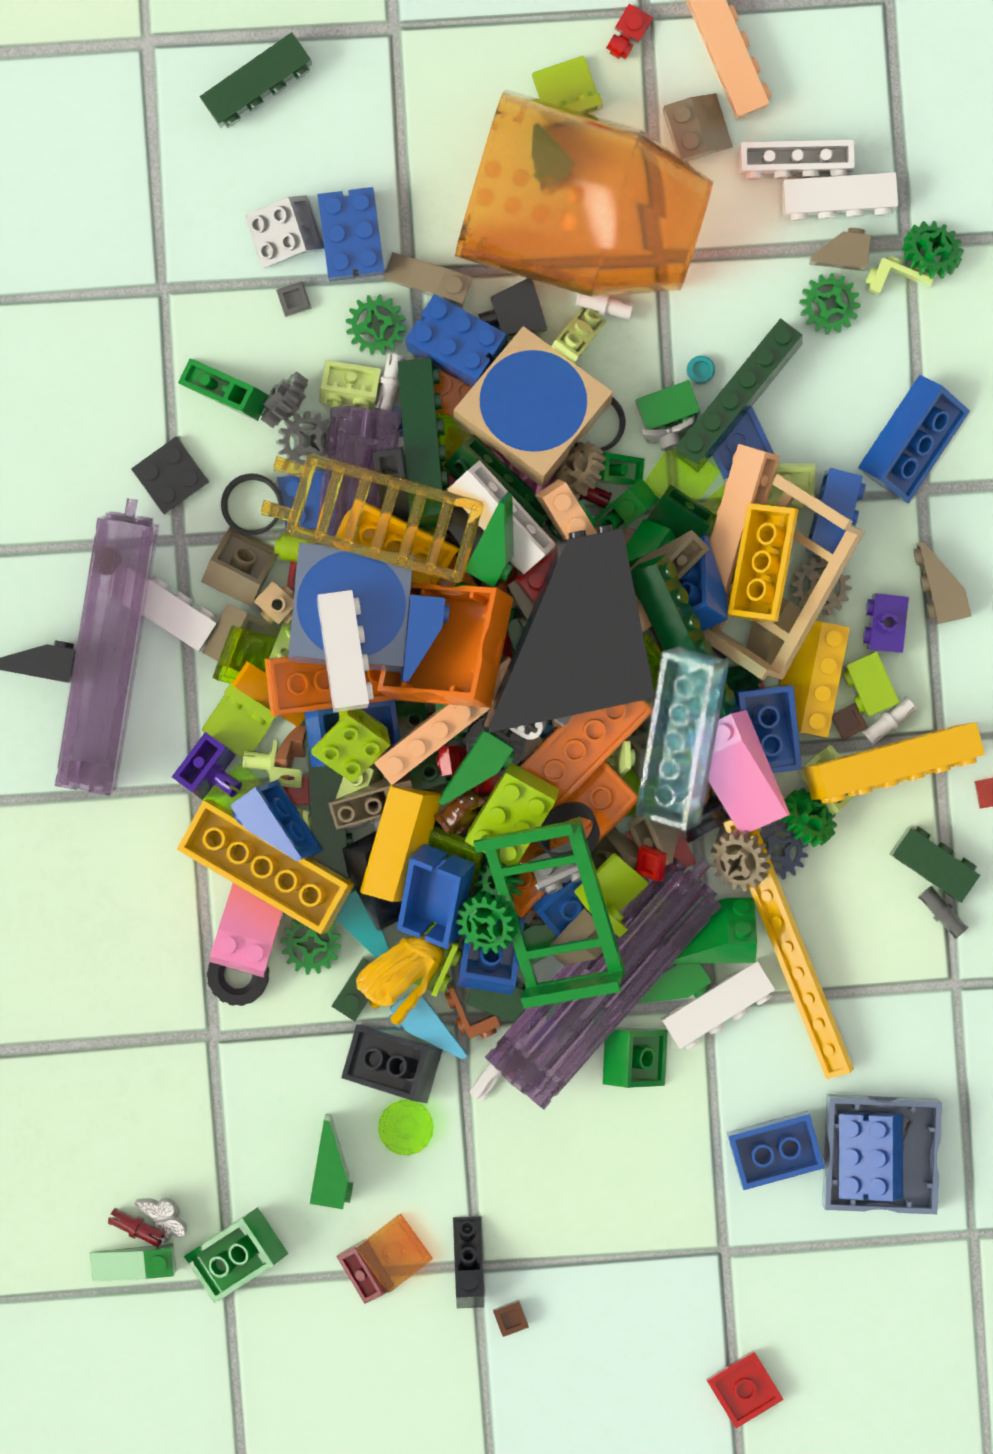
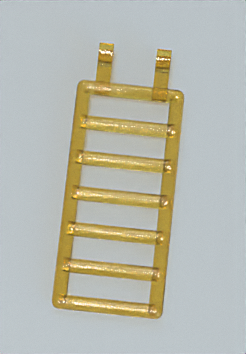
[260,454,483,583]

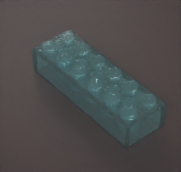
[635,647,729,831]

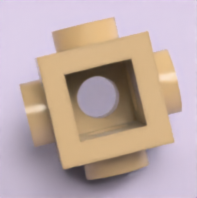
[254,581,294,625]

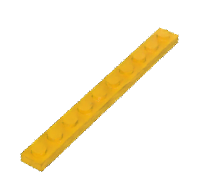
[723,818,854,1079]

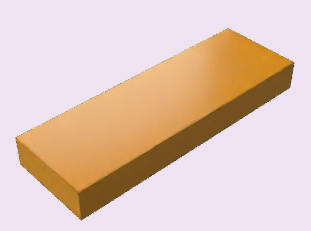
[231,661,305,728]

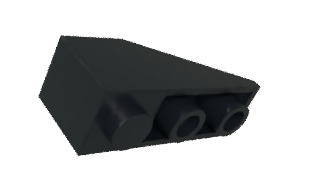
[372,446,412,524]
[453,1216,485,1309]

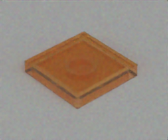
[355,1213,433,1293]

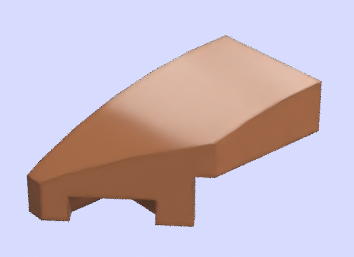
[275,725,307,780]

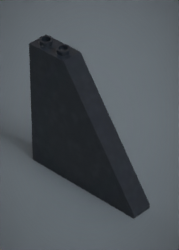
[483,524,655,733]

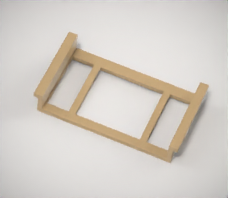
[703,474,865,680]

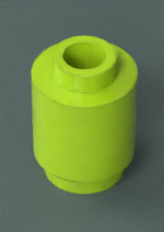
[274,533,315,562]

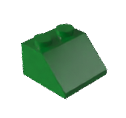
[602,1028,668,1088]

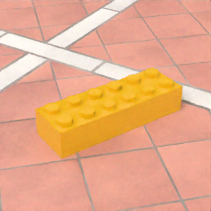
[803,722,985,804]
[177,800,355,934]

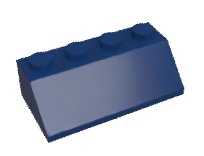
[858,375,970,504]

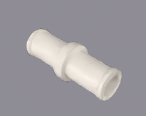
[575,289,634,321]
[375,353,405,412]
[863,696,917,746]

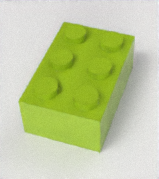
[465,762,559,866]

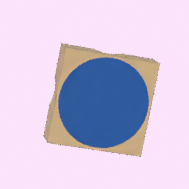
[453,326,613,487]

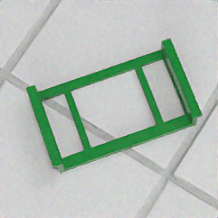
[473,816,626,1009]

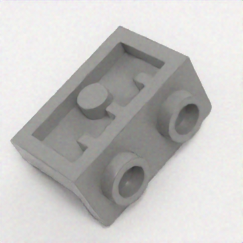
[529,842,581,894]

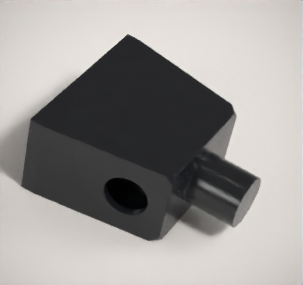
[478,277,547,336]

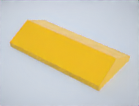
[331,499,458,585]
[360,785,441,902]

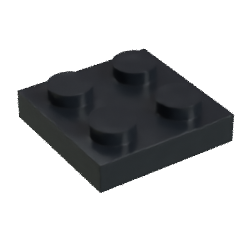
[131,436,209,515]

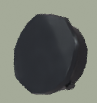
[674,795,727,843]

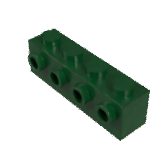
[199,32,312,128]
[444,434,550,528]
[395,700,452,793]

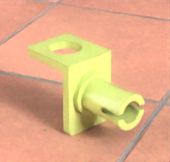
[242,739,302,788]

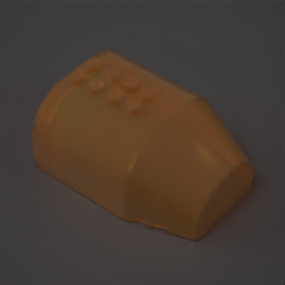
[455,89,713,297]

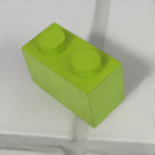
[842,652,900,717]

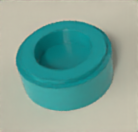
[687,355,715,384]

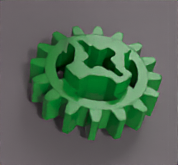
[902,221,964,279]
[799,273,861,335]
[346,294,406,356]
[781,788,837,848]
[456,892,519,954]
[280,919,341,975]

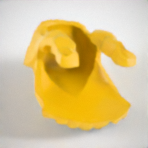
[356,934,444,1025]

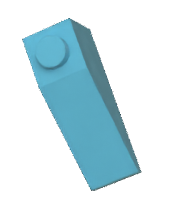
[389,989,467,1059]

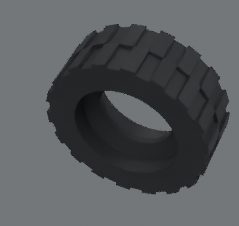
[207,962,270,1006]

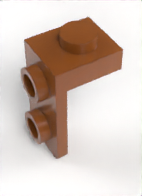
[445,983,500,1039]

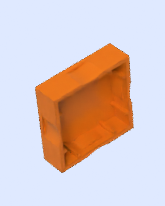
[377,582,513,708]

